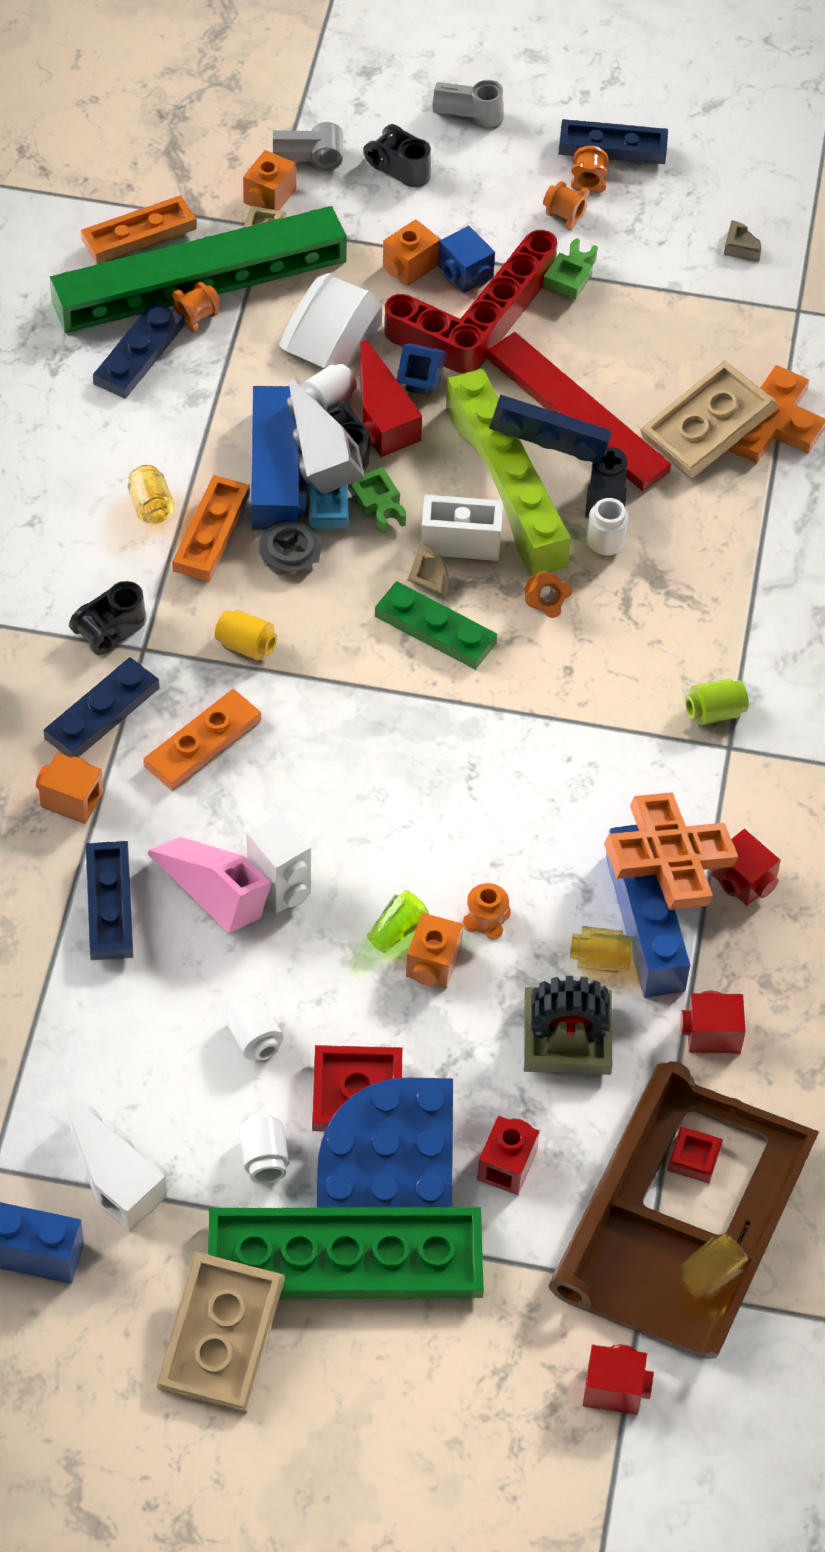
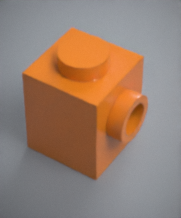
[243,150,296,211]
[383,219,441,286]
[36,752,104,824]
[406,912,463,988]

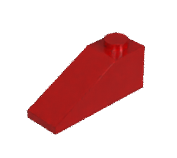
[360,339,422,457]

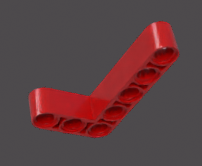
[384,230,558,374]

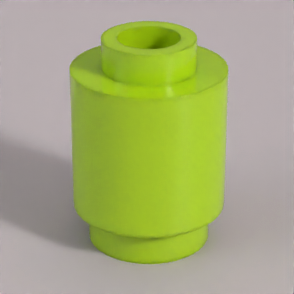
[685,678,749,725]

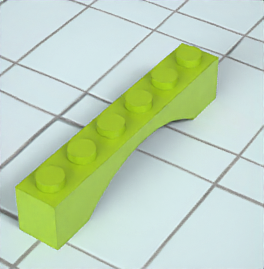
[446,369,571,576]

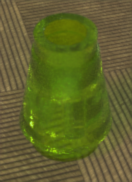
[367,890,429,953]

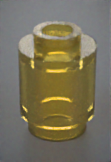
[127,465,175,524]
[570,926,633,973]
[679,1233,749,1301]

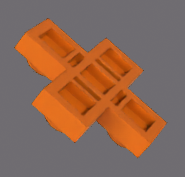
[728,365,825,463]
[604,792,738,910]

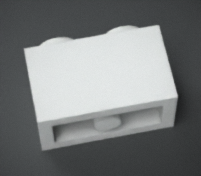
[421,495,503,561]
[246,812,311,914]

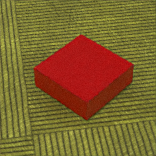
[667,1126,723,1184]

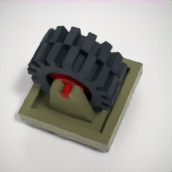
[524,976,613,1075]

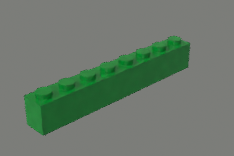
[49,206,347,333]

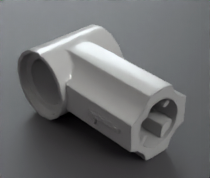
[432,80,504,128]
[273,122,343,171]

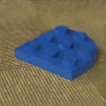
[317,1077,453,1208]

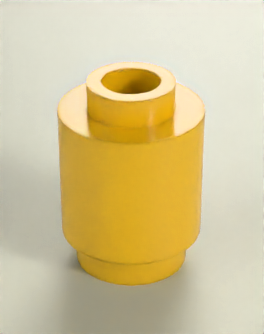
[214,610,277,661]

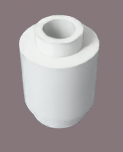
[301,364,357,411]
[587,498,629,555]
[226,994,284,1060]
[239,1113,289,1184]

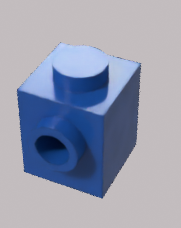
[438,225,495,293]
[396,343,447,395]

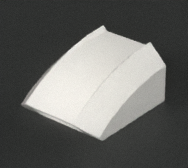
[278,273,382,368]

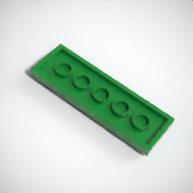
[208,1207,484,1299]

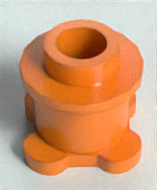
[571,146,609,193]
[543,181,589,230]
[172,282,220,332]
[524,571,572,618]
[463,883,511,939]

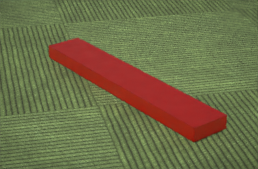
[487,332,671,492]

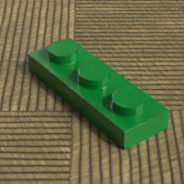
[375,581,498,670]

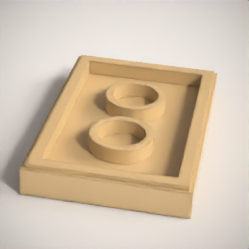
[640,360,778,479]
[156,1252,285,1413]

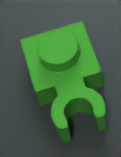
[543,238,598,299]
[348,467,406,534]

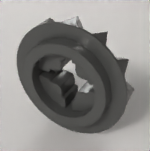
[259,521,322,576]

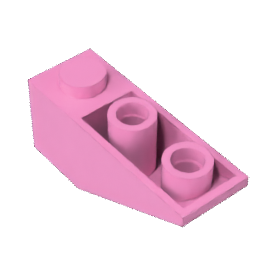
[148,837,272,933]

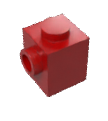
[711,828,781,906]
[680,990,746,1054]
[477,1115,540,1196]
[582,1344,654,1415]

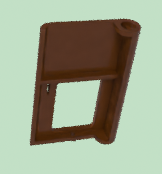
[548,1061,819,1359]

